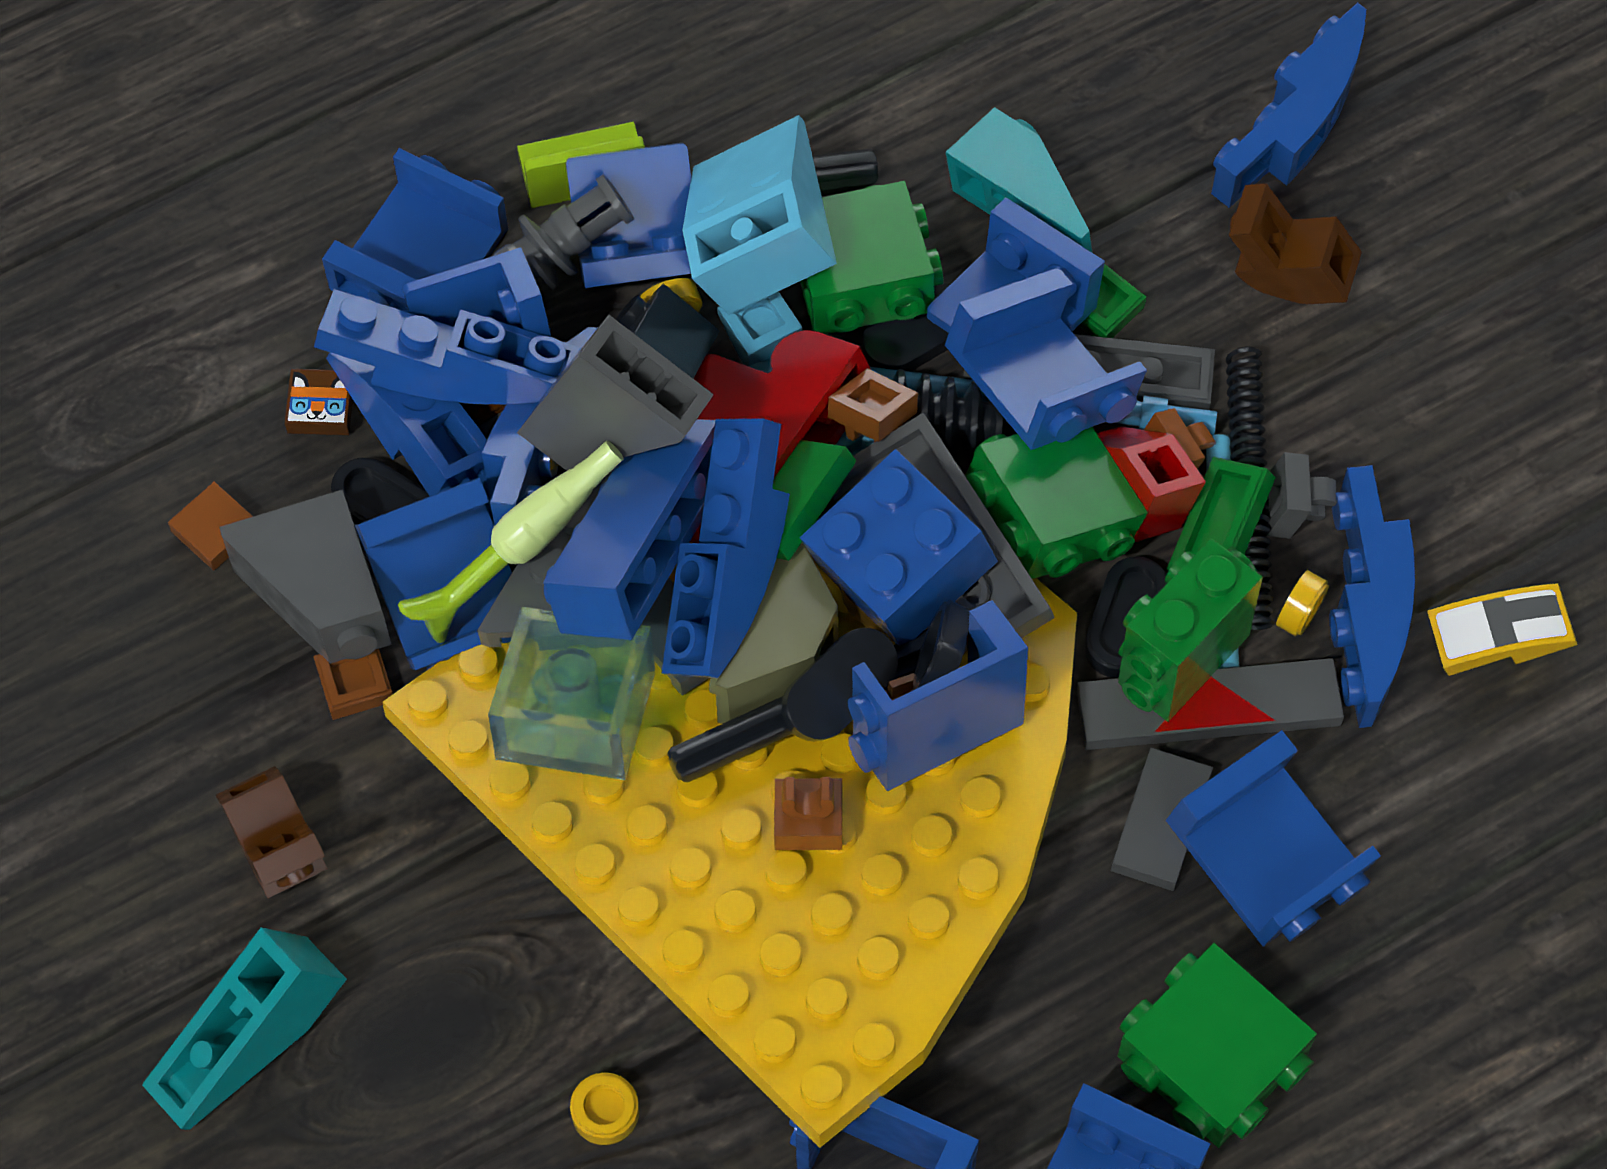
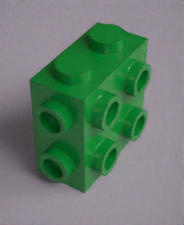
[799,181,943,334]
[965,427,1148,579]
[1118,538,1263,722]
[1117,943,1317,1148]

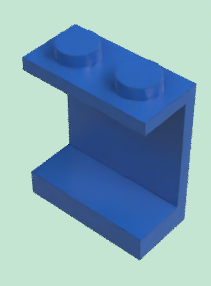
[322,148,508,312]
[945,267,1147,450]
[355,478,516,670]
[848,600,1028,791]
[1165,730,1381,947]
[789,1096,979,1169]

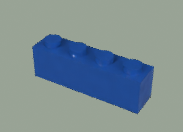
[543,419,716,640]

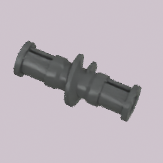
[494,174,635,290]

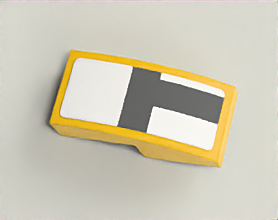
[1427,583,1578,676]

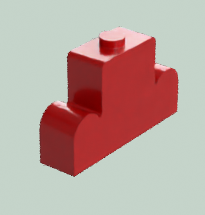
[689,330,871,543]

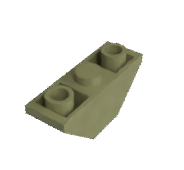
[709,542,839,724]

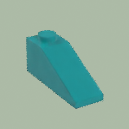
[946,107,1092,252]
[142,927,347,1130]

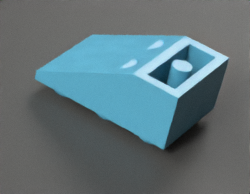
[682,115,837,315]

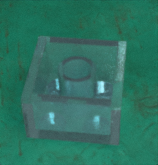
[488,607,655,780]

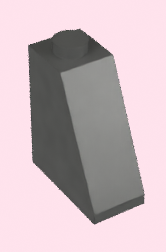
[517,315,714,470]
[219,490,392,664]

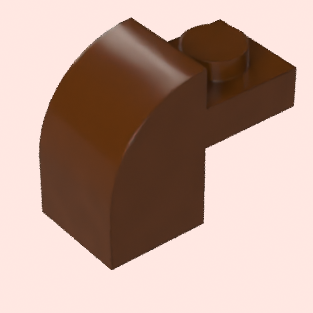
[1229,183,1362,304]
[216,766,328,898]

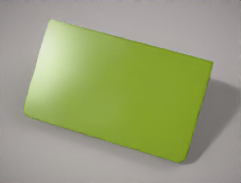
[517,122,645,208]

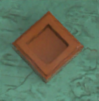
[168,482,253,571]
[313,649,393,720]

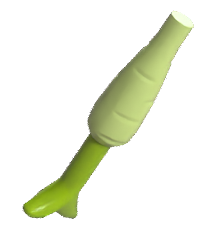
[398,440,624,643]

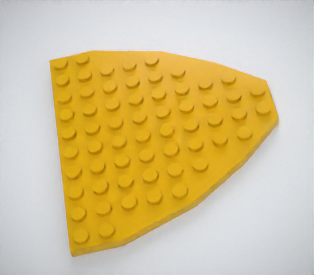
[382,548,1077,1148]

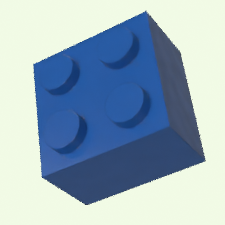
[799,449,998,646]

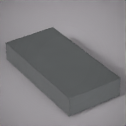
[1111,747,1213,891]

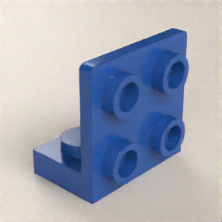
[566,143,691,288]
[927,198,1105,333]
[402,247,551,337]
[1047,1083,1210,1169]

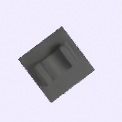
[1265,452,1337,539]

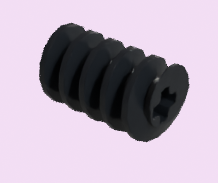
[892,369,1007,461]

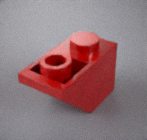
[1097,427,1206,542]

